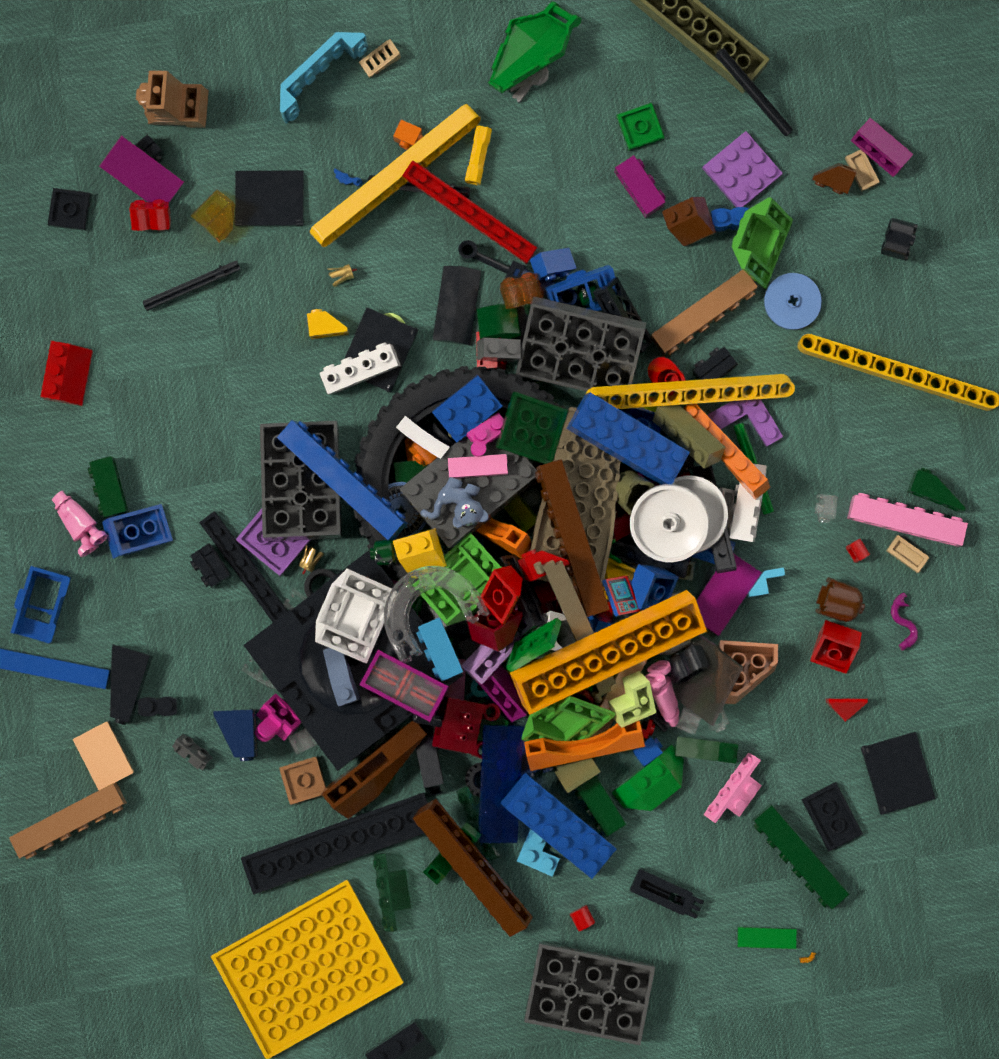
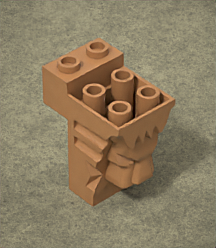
[136,71,209,128]

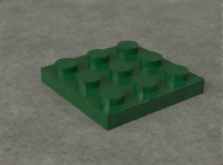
[496,392,568,464]

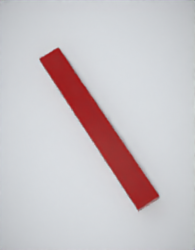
[401,160,537,264]

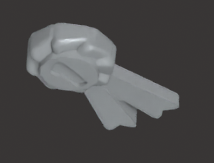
[510,67,549,103]

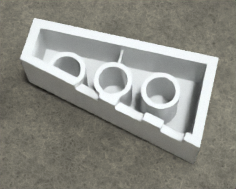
[728,464,767,542]

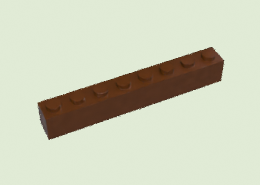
[535,459,610,617]
[413,799,533,937]

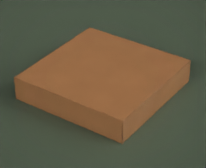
[279,756,326,805]

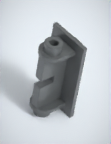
[172,734,213,771]

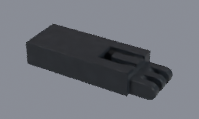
[629,868,704,919]

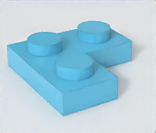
[517,829,560,876]

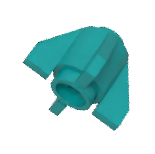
[464,674,494,703]

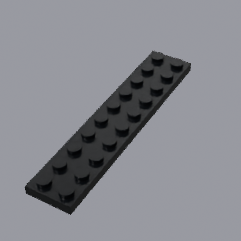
[241,792,428,895]

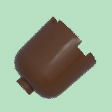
[816,577,865,622]

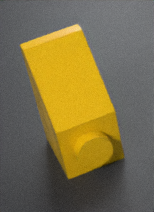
[307,309,349,339]

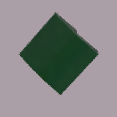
[477,304,521,339]

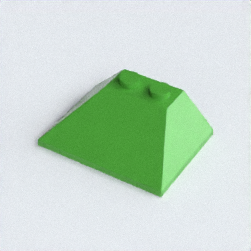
[732,197,793,289]
[413,533,502,626]
[522,696,616,741]

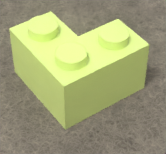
[608,671,656,728]

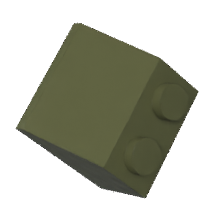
[554,758,600,793]

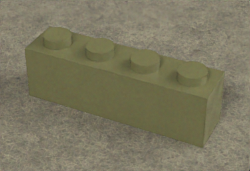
[652,405,726,468]

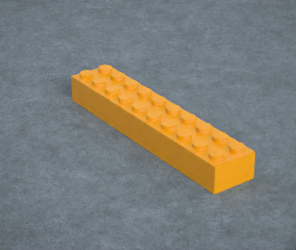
[510,590,707,715]

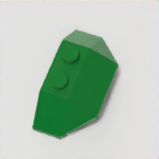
[612,744,684,811]

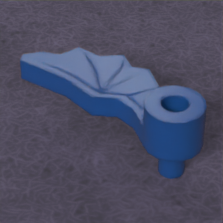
[334,169,363,187]

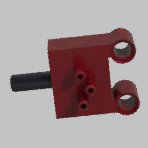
[413,697,500,759]

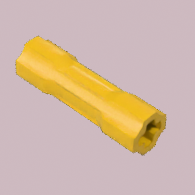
[465,126,492,186]

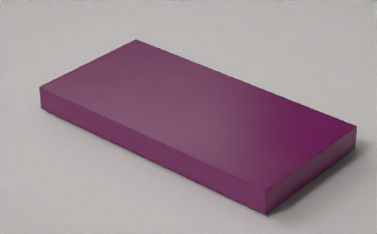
[99,135,184,203]
[696,553,762,636]

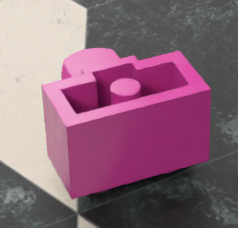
[255,693,302,742]

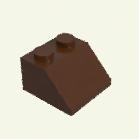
[662,197,716,247]

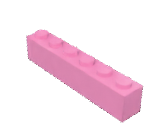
[847,493,968,547]

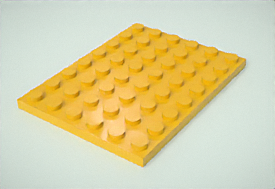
[211,879,404,1059]

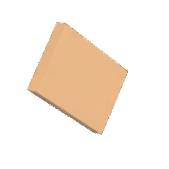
[73,721,135,790]

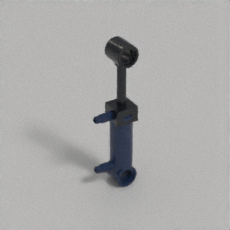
[458,240,577,306]

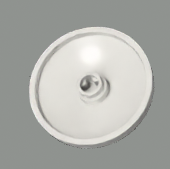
[673,476,728,553]
[630,484,709,562]

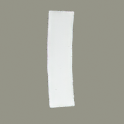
[396,416,450,459]

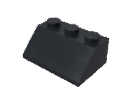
[365,1019,437,1059]

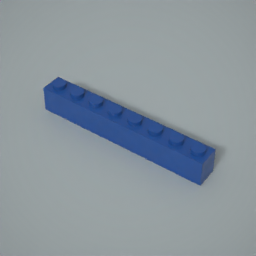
[277,420,408,541]

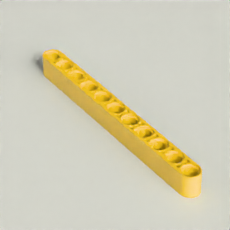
[310,104,481,247]
[798,334,999,411]
[586,374,795,409]

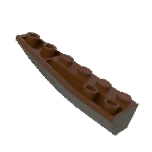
[321,720,427,819]

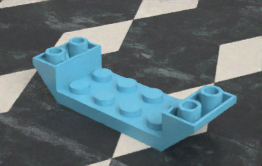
[280,32,368,123]

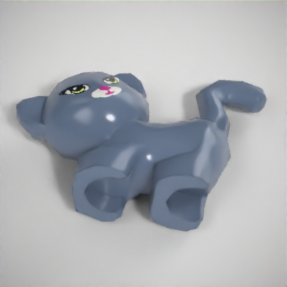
[420,477,488,528]

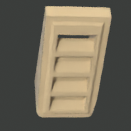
[359,39,401,78]

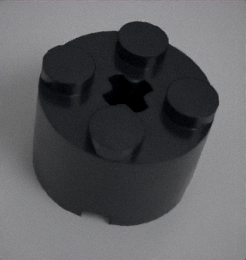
[881,218,918,261]

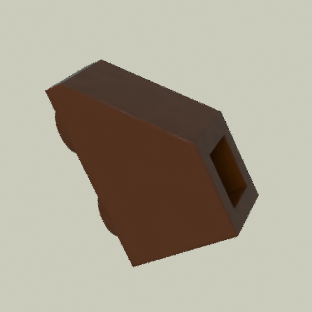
[812,163,857,195]

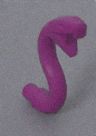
[891,593,918,651]

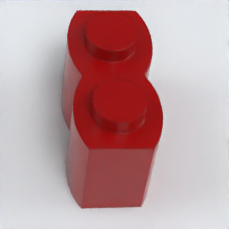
[129,199,171,231]

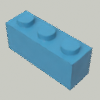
[416,617,463,681]

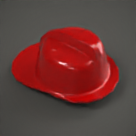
[647,357,686,396]

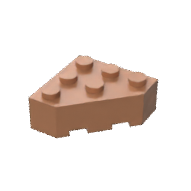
[716,640,778,704]

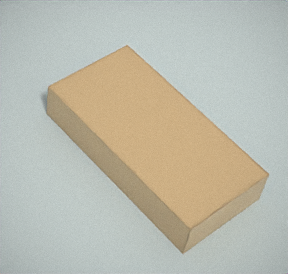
[845,150,879,192]
[886,535,929,573]

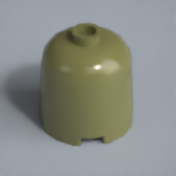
[616,470,655,515]

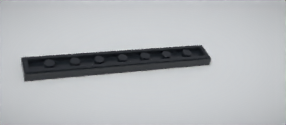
[199,511,288,622]

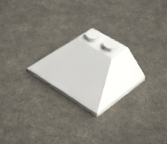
[315,569,398,664]

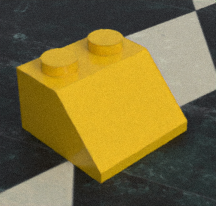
[393,528,447,576]

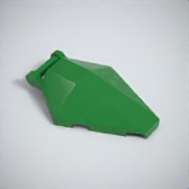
[487,1,581,93]

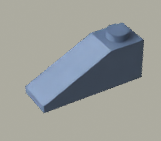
[323,648,360,706]

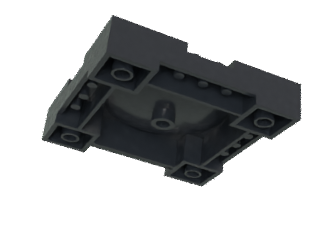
[243,550,464,771]

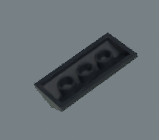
[433,266,481,346]

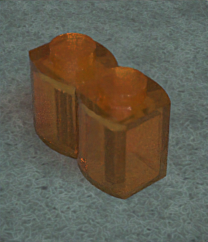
[500,272,544,309]

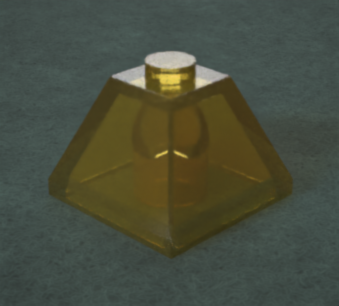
[191,189,235,243]

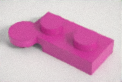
[466,412,504,457]

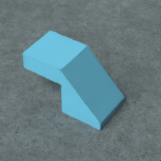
[747,568,785,598]

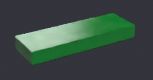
[737,927,797,949]

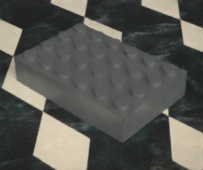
[516,297,646,398]
[400,417,537,551]
[260,421,342,542]
[524,941,655,1045]

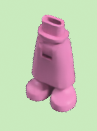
[52,491,108,557]
[645,660,680,727]

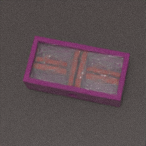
[360,650,449,722]

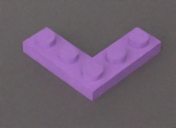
[707,399,783,447]

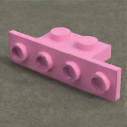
[704,753,762,823]

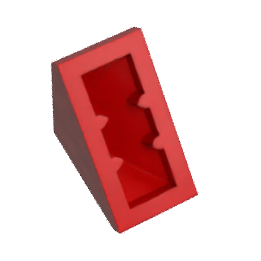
[826,699,868,722]

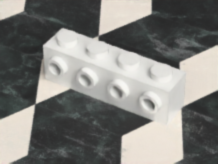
[320,342,401,395]

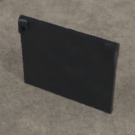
[234,170,304,226]
[344,307,419,393]
[860,732,936,815]

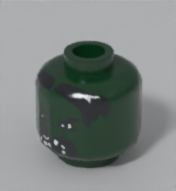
[575,280,599,307]
[370,540,398,566]

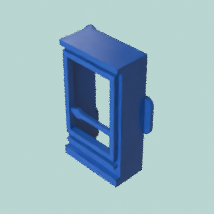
[545,265,624,312]
[10,566,71,644]

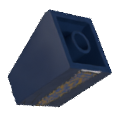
[213,710,258,761]

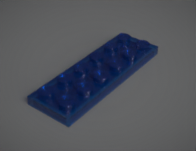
[478,725,523,843]

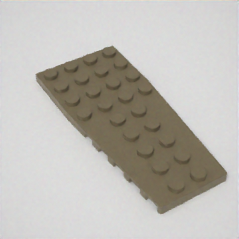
[530,407,621,587]

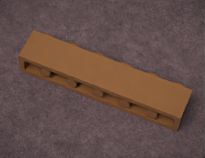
[651,270,757,356]
[9,783,127,860]

